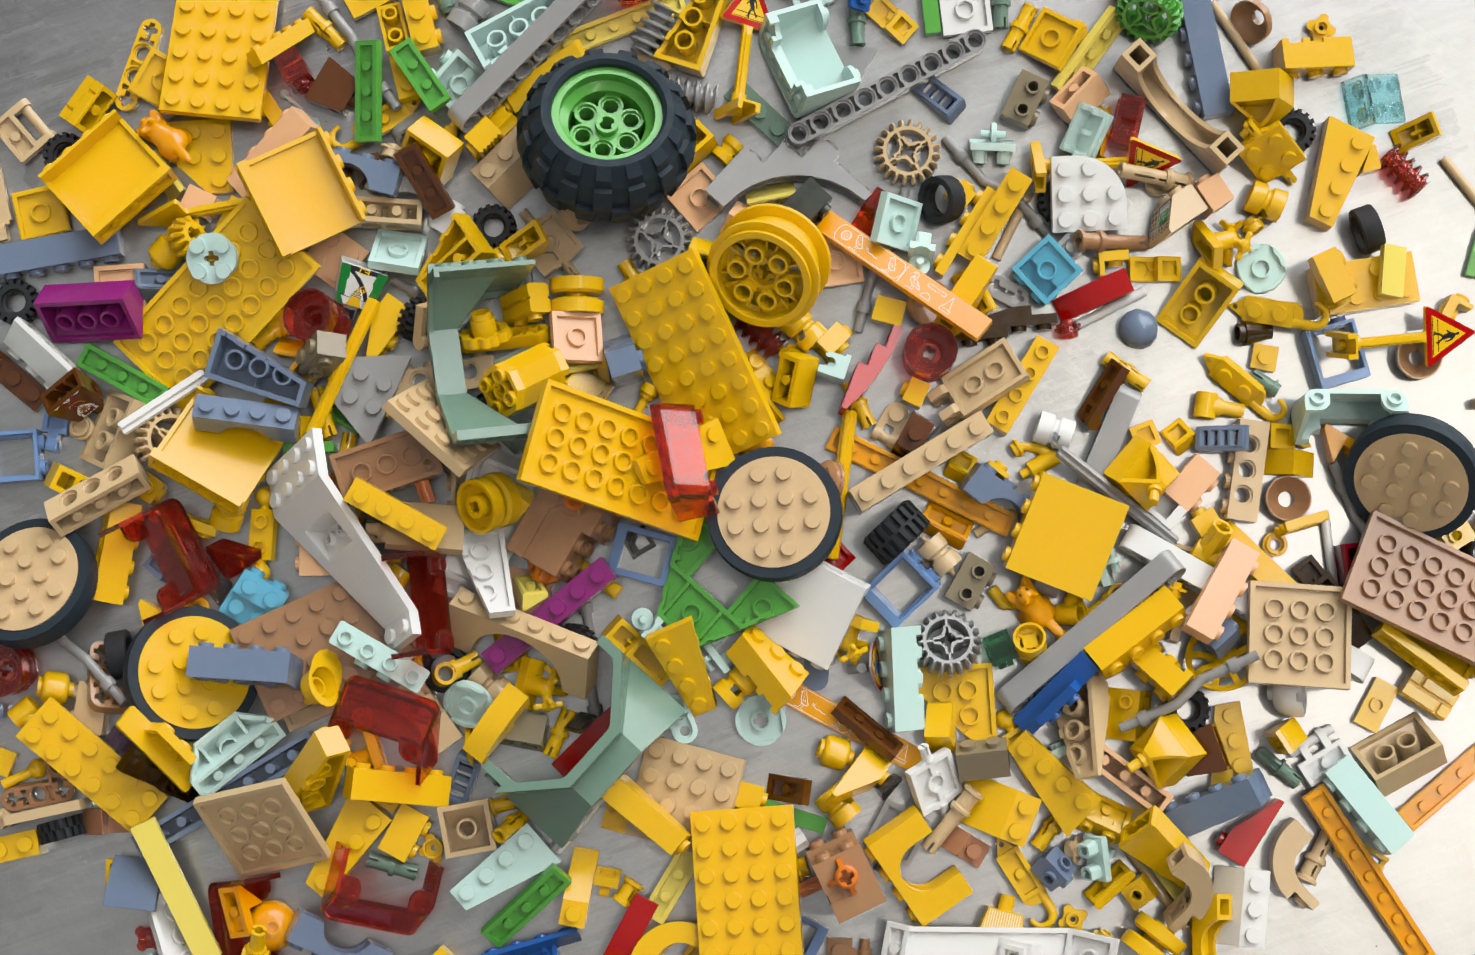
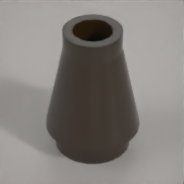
[1234,321,1274,346]

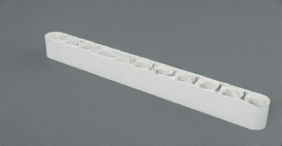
[1119,524,1375,684]

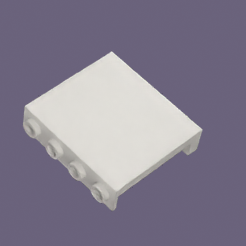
[744,561,871,670]

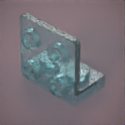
[1341,73,1406,130]

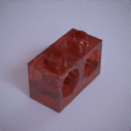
[273,46,315,95]
[1107,93,1147,152]

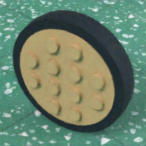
[1344,413,1475,538]
[707,447,843,582]
[0,518,98,650]

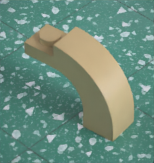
[1268,818,1320,910]
[1163,841,1214,933]

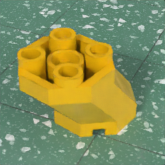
[479,342,569,418]

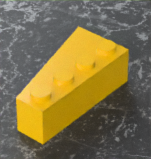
[653,0,731,78]
[1304,116,1375,232]
[1125,643,1194,702]
[284,725,351,813]
[305,798,394,900]

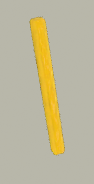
[305,297,380,433]
[826,410,858,560]

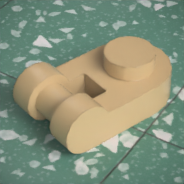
[870,402,909,449]

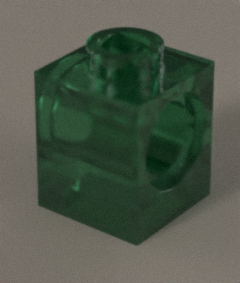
[982,629,1018,670]

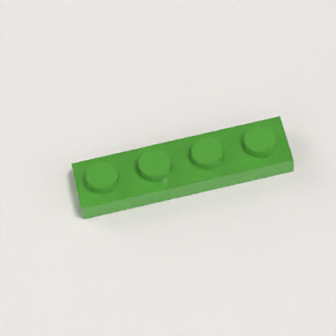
[355,40,382,143]
[76,342,171,404]
[481,863,572,949]

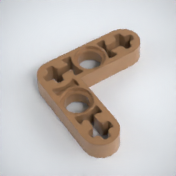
[87,641,130,714]
[1,761,76,811]

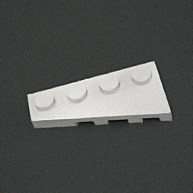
[460,528,516,619]
[146,891,192,955]

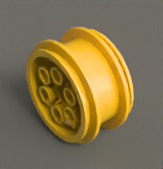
[707,203,831,328]

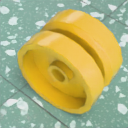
[549,275,604,316]
[456,472,522,534]
[1120,910,1187,955]

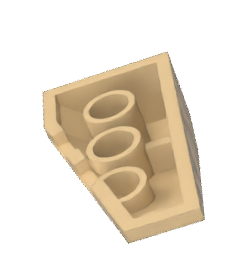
[1056,676,1109,781]

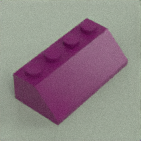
[33,280,143,343]

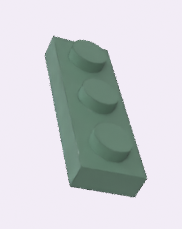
[724,83,794,148]

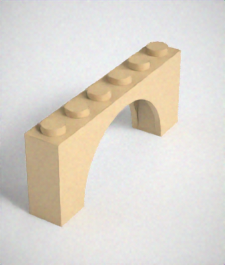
[1113,38,1245,174]
[847,410,994,515]
[448,587,599,700]

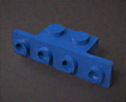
[1013,651,1099,735]
[480,927,582,955]

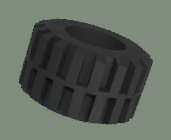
[863,500,930,565]

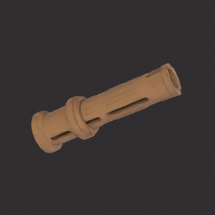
[1073,229,1149,253]

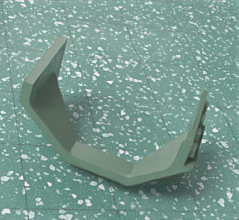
[426,256,536,454]
[482,635,689,848]

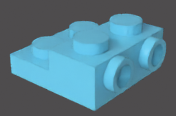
[1012,234,1084,305]
[218,566,289,624]

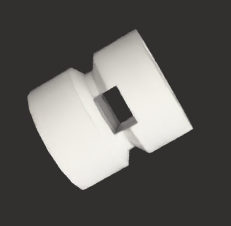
[1032,411,1076,450]

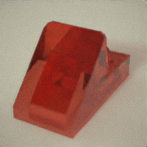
[851,186,884,237]
[206,538,262,579]

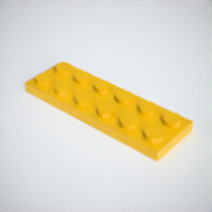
[16,696,169,835]

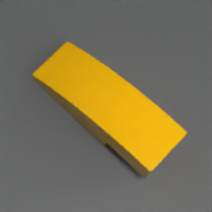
[602,614,670,687]
[462,682,530,764]

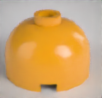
[249,900,295,951]

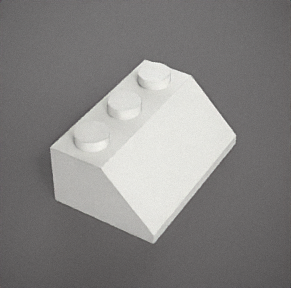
[3,316,84,389]
[1213,865,1271,949]

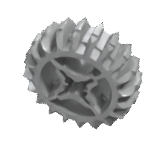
[626,207,693,271]
[916,609,982,678]

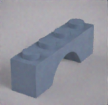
[332,146,404,198]
[192,394,301,443]
[958,462,1031,523]
[284,907,393,955]

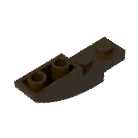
[956,305,1058,347]
[1290,554,1373,649]
[116,746,199,803]

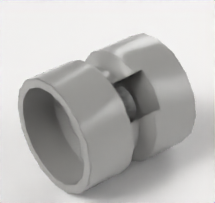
[445,0,492,35]

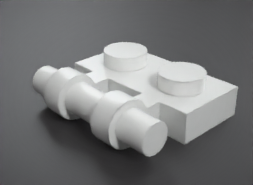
[1288,723,1353,787]

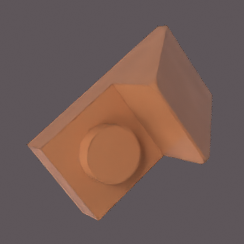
[82,808,129,835]
[941,826,991,868]

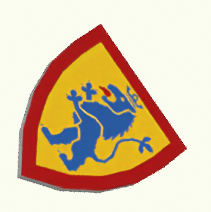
[847,641,883,692]

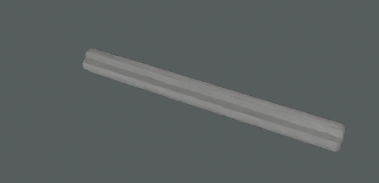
[1055,446,1179,545]

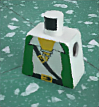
[334,255,389,319]

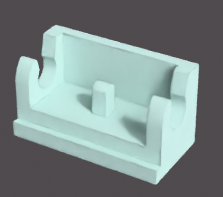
[1059,102,1114,158]
[816,352,852,385]

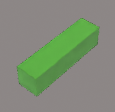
[920,0,941,37]
[765,799,828,834]

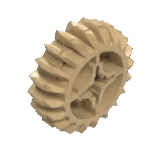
[873,119,941,187]
[132,407,180,474]

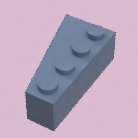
[203,328,314,408]
[603,333,648,389]
[186,642,304,691]
[1163,767,1273,838]

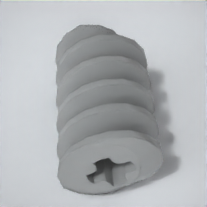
[630,0,678,57]
[669,74,719,115]

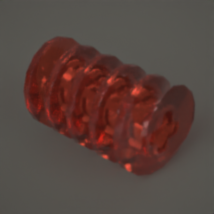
[1380,143,1431,200]
[734,319,790,359]

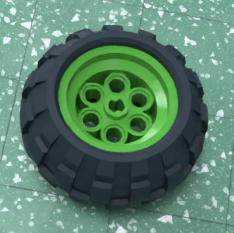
[517,49,697,223]

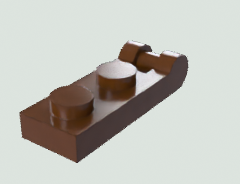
[1077,358,1130,430]

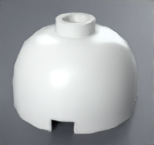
[1267,685,1307,718]

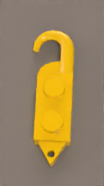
[329,97,422,151]
[1228,295,1330,331]
[1203,353,1287,422]
[995,838,1057,928]

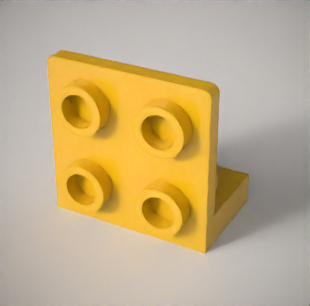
[1106,687,1152,742]

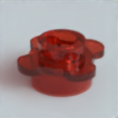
[1054,320,1081,339]
[135,926,157,951]

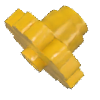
[459,308,512,350]

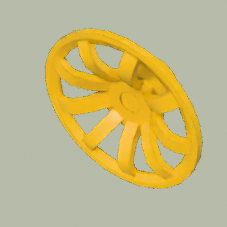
[1185,622,1247,692]

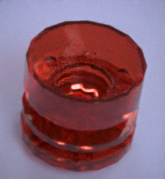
[282,288,350,343]
[901,322,958,383]
[0,644,39,697]

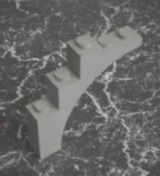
[702,137,872,213]

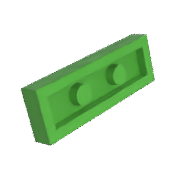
[389,37,452,114]

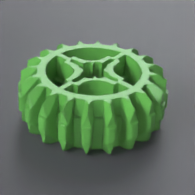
[1115,0,1184,43]

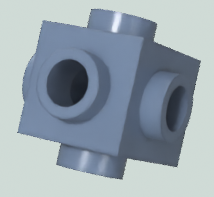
[1030,845,1077,892]

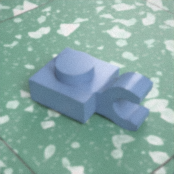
[41,410,71,453]

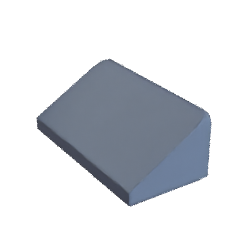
[134,268,177,300]

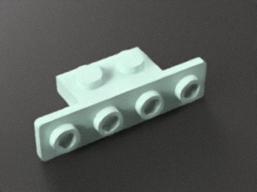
[329,621,430,693]

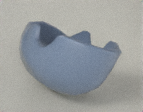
[1119,309,1158,349]

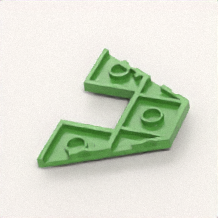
[657,521,800,648]

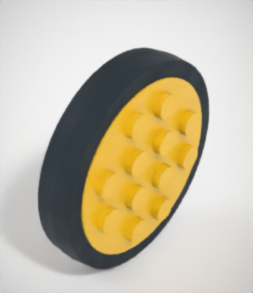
[123,606,257,742]

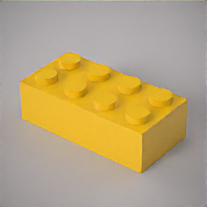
[1306,251,1420,320]

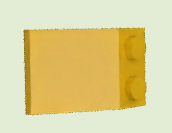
[1156,256,1244,348]
[956,779,1042,848]

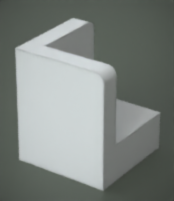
[1148,494,1187,530]

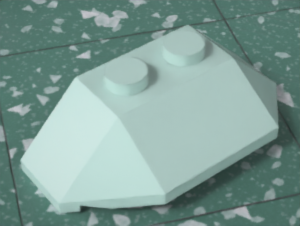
[189,712,286,796]

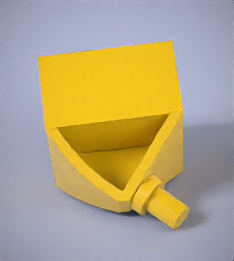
[1230,68,1294,140]
[399,115,464,185]
[1103,435,1180,512]
[1126,714,1207,789]

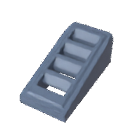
[911,78,966,124]
[1195,425,1249,454]
[449,749,483,804]

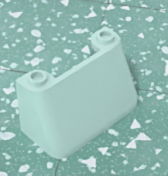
[758,0,861,118]
[1291,389,1409,445]

